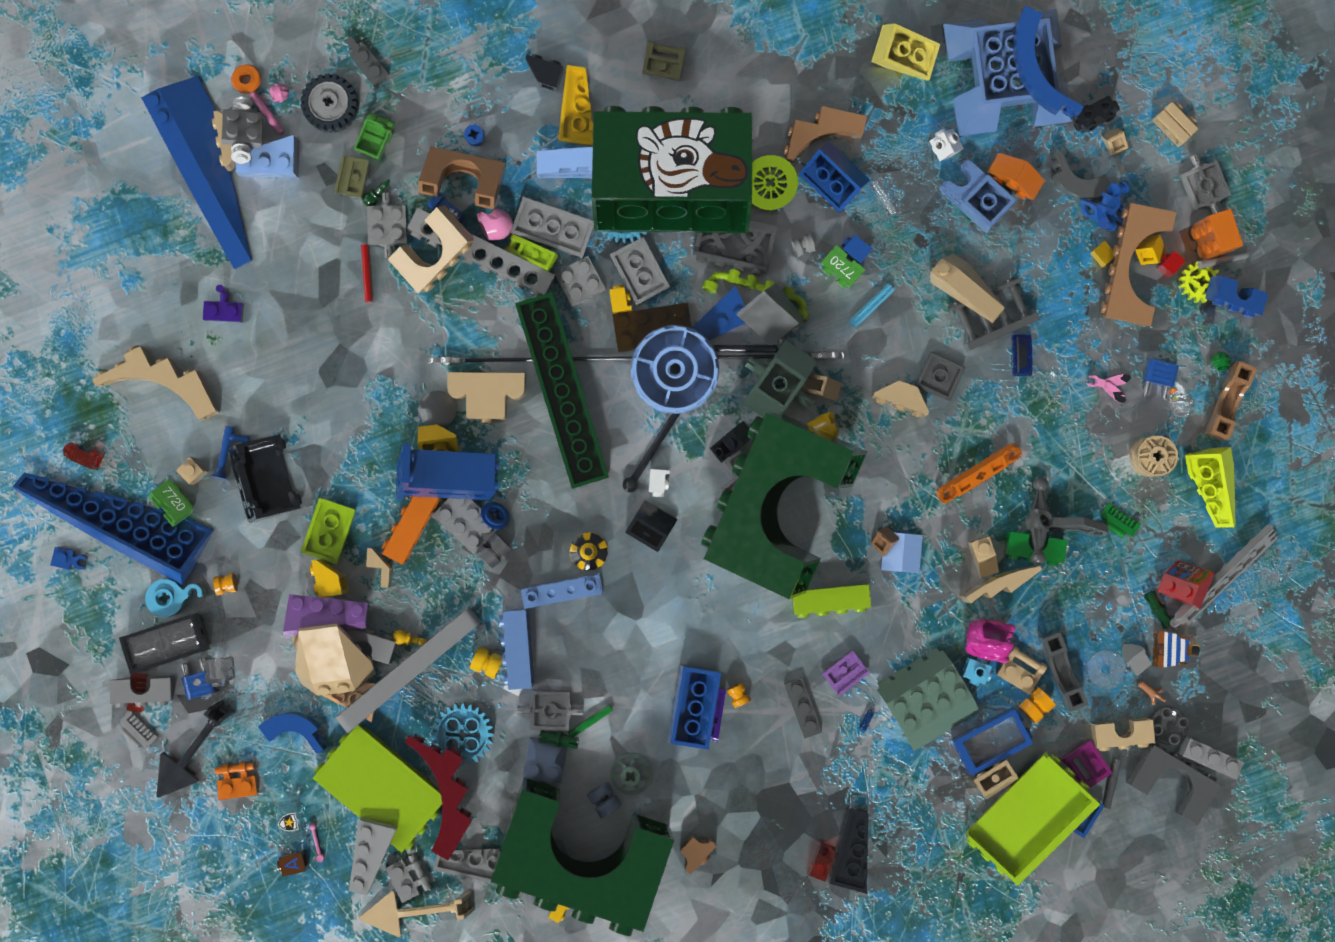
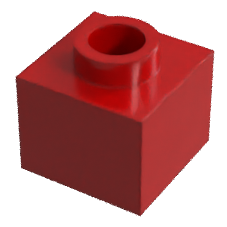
[1157,251,1186,278]

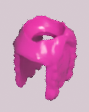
[965,618,1015,663]

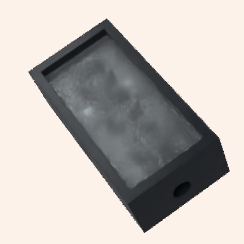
[119,613,210,675]

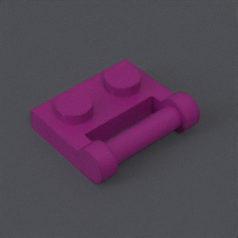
[1061,740,1113,788]

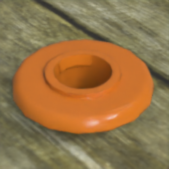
[231,64,261,94]

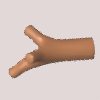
[1138,680,1166,705]

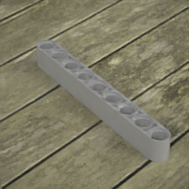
[335,607,481,733]

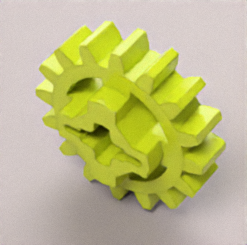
[1178,261,1219,303]

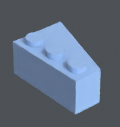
[537,147,593,178]

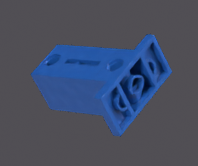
[395,444,499,500]

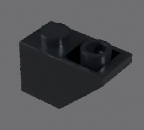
[525,54,564,92]
[710,421,751,463]

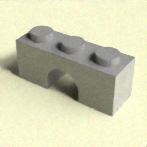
[345,628,397,664]
[110,676,173,707]
[1176,736,1244,780]

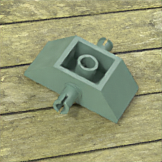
[742,340,817,418]

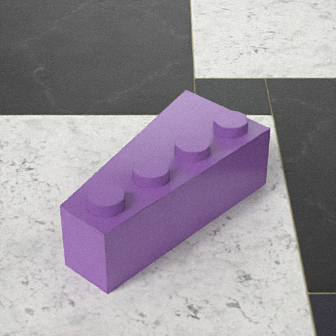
[283,594,369,638]

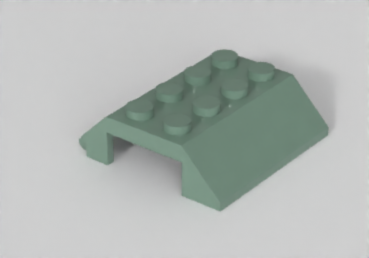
[877,648,980,751]

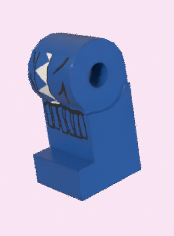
[427,193,465,222]

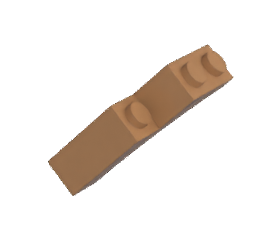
[784,106,867,162]

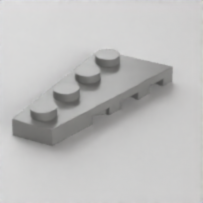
[349,818,398,895]
[433,849,499,884]

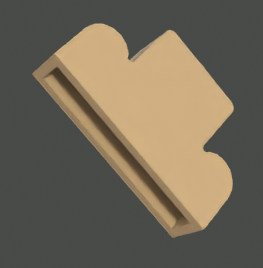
[447,372,526,424]

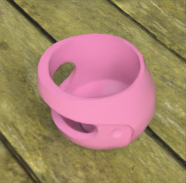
[477,208,513,241]

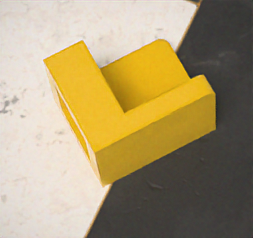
[1135,234,1166,265]

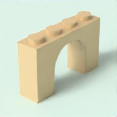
[388,205,475,293]

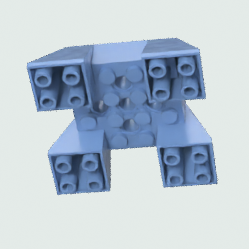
[943,9,1072,136]

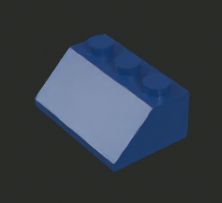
[798,141,870,213]

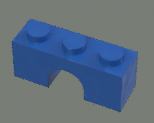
[1205,276,1268,318]

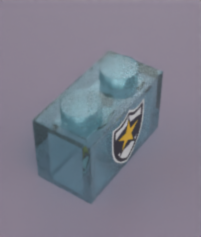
[273,798,309,844]

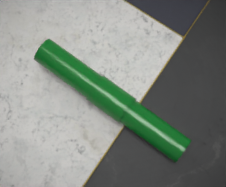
[568,705,613,737]

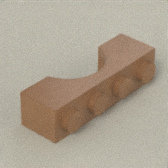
[1204,361,1258,441]

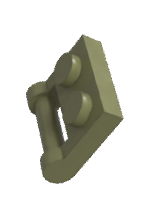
[642,40,686,82]

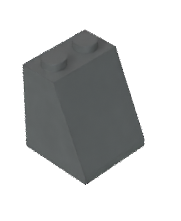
[737,284,805,346]

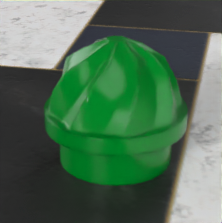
[1211,352,1231,371]

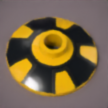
[570,532,608,571]

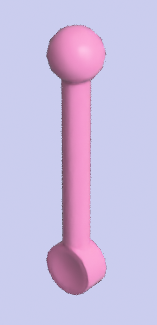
[309,823,324,862]

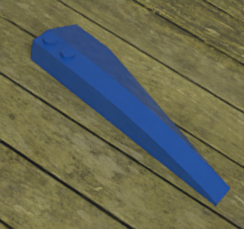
[141,76,252,269]
[13,472,213,585]

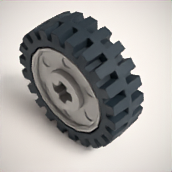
[300,73,359,133]

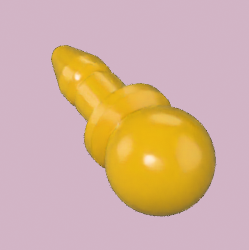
[392,629,427,646]

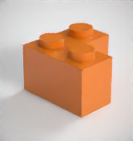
[987,153,1045,200]

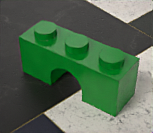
[1003,531,1068,566]

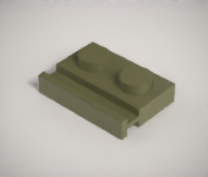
[334,155,370,199]

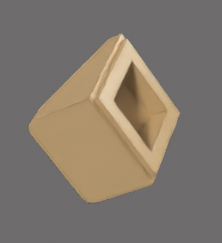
[1101,128,1129,156]

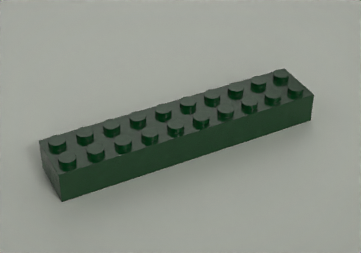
[515,292,609,489]

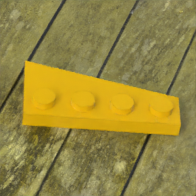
[558,65,593,147]

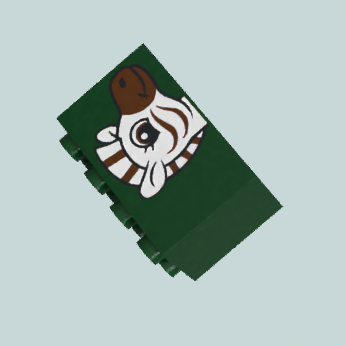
[591,106,752,233]

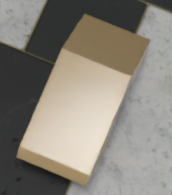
[366,548,392,588]

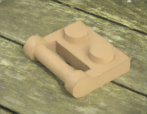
[996,645,1048,695]

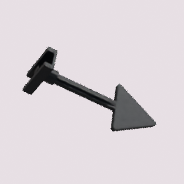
[156,700,237,798]

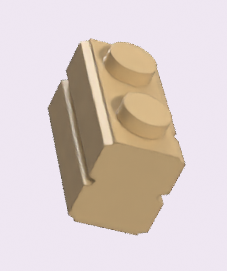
[1152,101,1199,147]

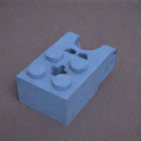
[940,160,1016,234]

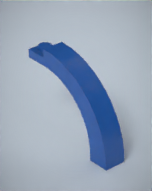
[1013,6,1084,117]

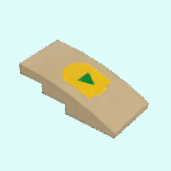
[960,565,1042,604]

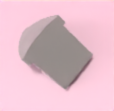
[1122,644,1152,676]

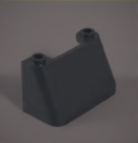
[229,434,302,523]

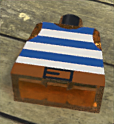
[1152,630,1200,668]

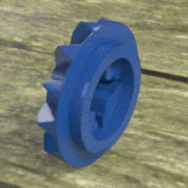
[479,502,510,531]

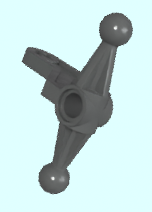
[1026,477,1109,565]

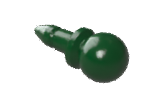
[362,179,390,207]

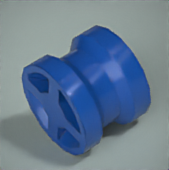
[464,124,485,147]

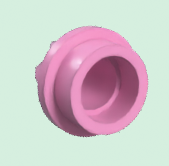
[270,84,289,103]

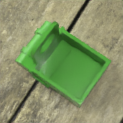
[354,113,395,161]

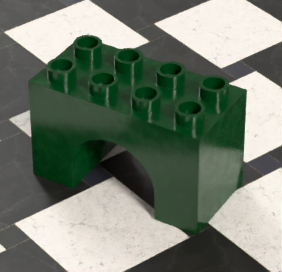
[701,413,868,599]
[491,777,674,936]

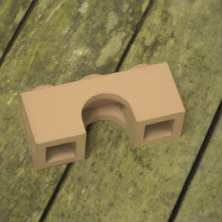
[1091,718,1155,751]

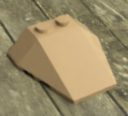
[295,624,376,696]

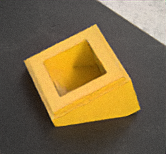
[1090,241,1115,267]

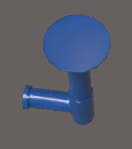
[209,426,250,480]

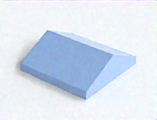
[881,533,923,573]

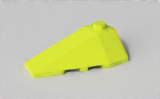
[1185,447,1236,527]

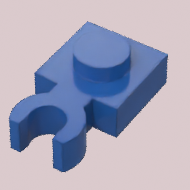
[50,547,88,570]

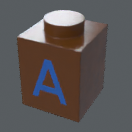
[277,849,309,877]

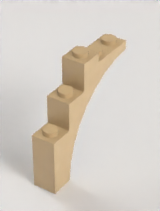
[92,345,220,421]

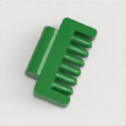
[1100,503,1141,538]

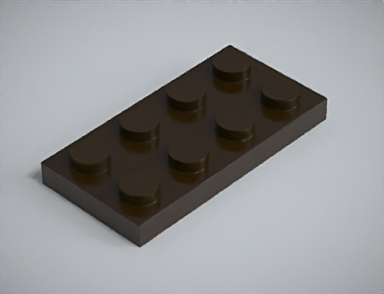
[612,303,692,353]

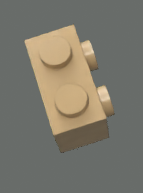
[974,760,1019,799]

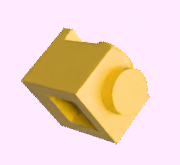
[609,285,632,314]

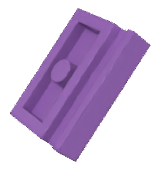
[822,650,870,696]

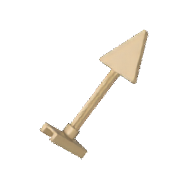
[359,890,475,937]

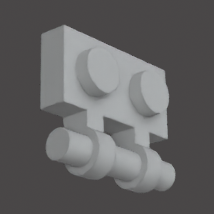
[385,853,432,903]

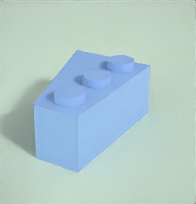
[236,135,299,178]

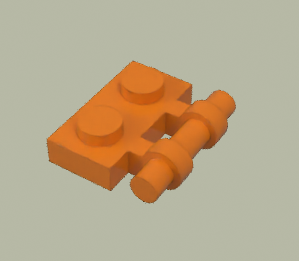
[215,761,259,800]

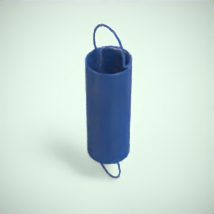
[858,705,876,735]

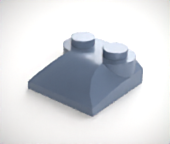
[523,738,567,783]

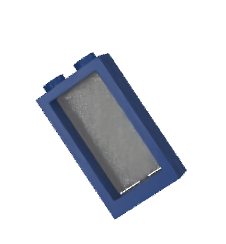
[951,707,1033,776]

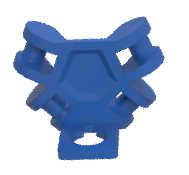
[1080,181,1130,232]

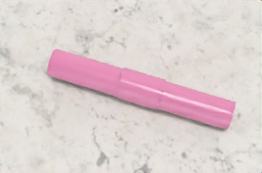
[249,92,285,136]

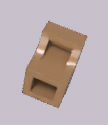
[680,834,717,875]

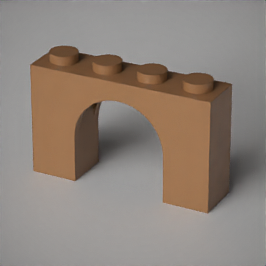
[419,147,505,209]

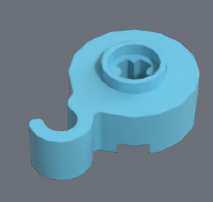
[145,579,206,617]

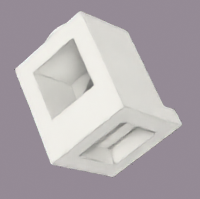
[649,469,670,497]

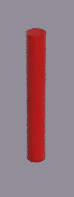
[361,244,372,302]

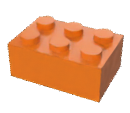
[1191,209,1243,260]

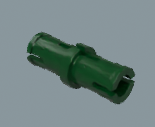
[1143,590,1172,629]
[539,730,579,749]

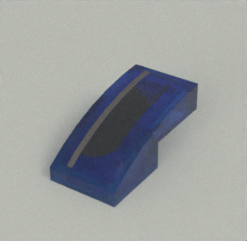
[1011,335,1033,376]

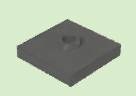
[914,351,965,402]

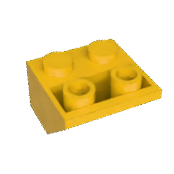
[310,559,349,598]

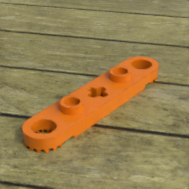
[936,443,1022,504]

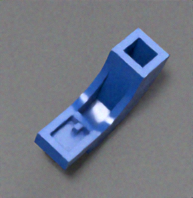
[258,712,327,754]

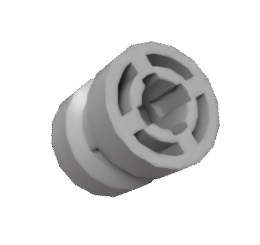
[791,233,816,257]

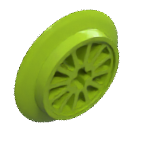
[752,155,798,210]

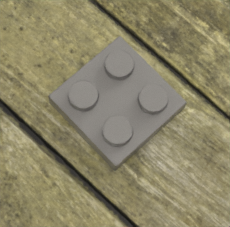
[554,256,606,308]

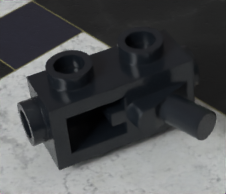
[1073,95,1120,133]

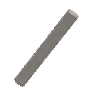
[1197,251,1249,269]

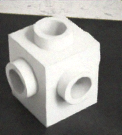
[929,129,964,161]

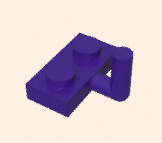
[203,285,244,323]

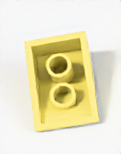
[871,23,940,81]

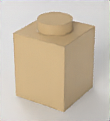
[176,457,209,485]

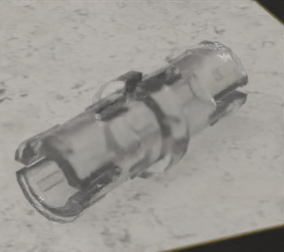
[869,178,899,217]

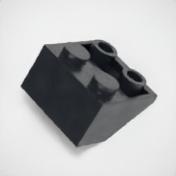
[625,500,678,552]

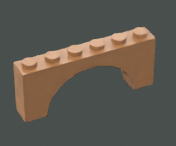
[1100,203,1177,326]

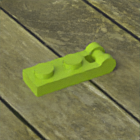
[504,234,558,272]

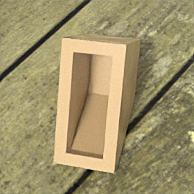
[801,374,842,401]
[967,536,999,579]

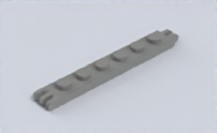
[1170,524,1278,632]

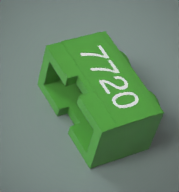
[820,245,865,290]
[149,479,194,527]

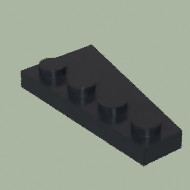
[829,808,869,894]

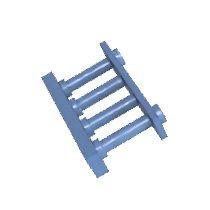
[521,573,603,609]

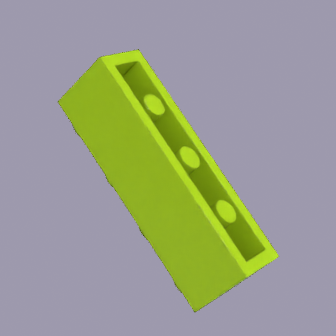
[791,584,871,618]

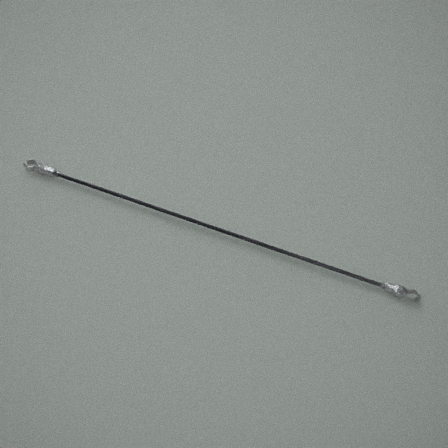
[427,351,844,365]

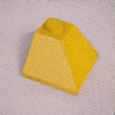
[418,424,460,452]

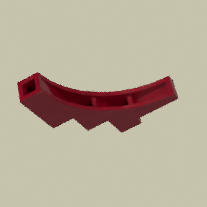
[405,733,474,861]

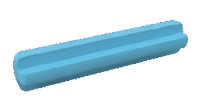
[849,283,895,328]

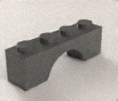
[1038,631,1089,712]

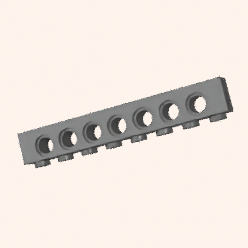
[407,208,556,297]

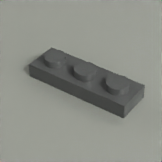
[784,677,822,739]

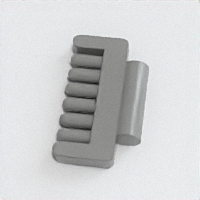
[119,711,158,748]

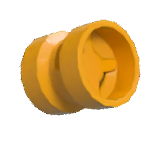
[213,573,238,595]
[726,682,751,708]

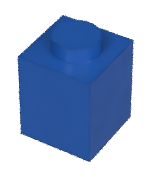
[841,235,873,264]

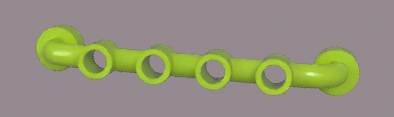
[702,269,810,322]

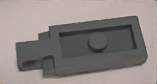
[345,36,389,87]

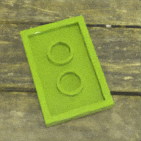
[301,498,357,564]

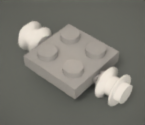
[221,96,262,164]

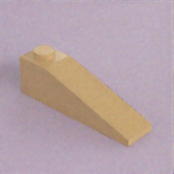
[930,254,1005,323]

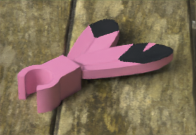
[1087,374,1131,403]

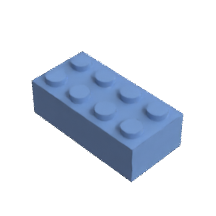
[499,608,535,690]

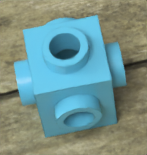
[961,657,993,686]

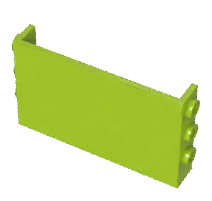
[312,723,442,853]
[965,751,1100,886]

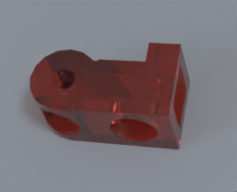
[63,443,105,470]
[807,842,836,882]

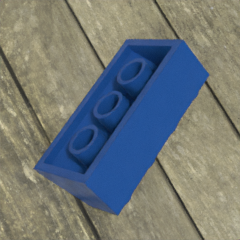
[667,664,721,750]

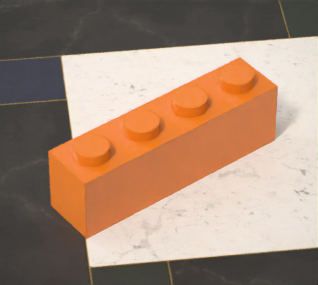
[382,496,441,565]

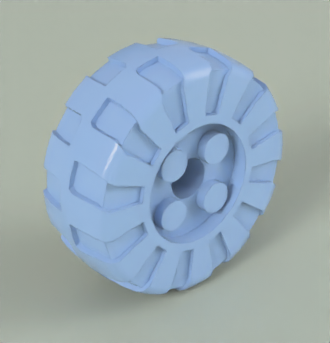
[631,325,719,414]

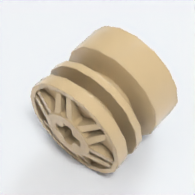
[1129,436,1178,477]

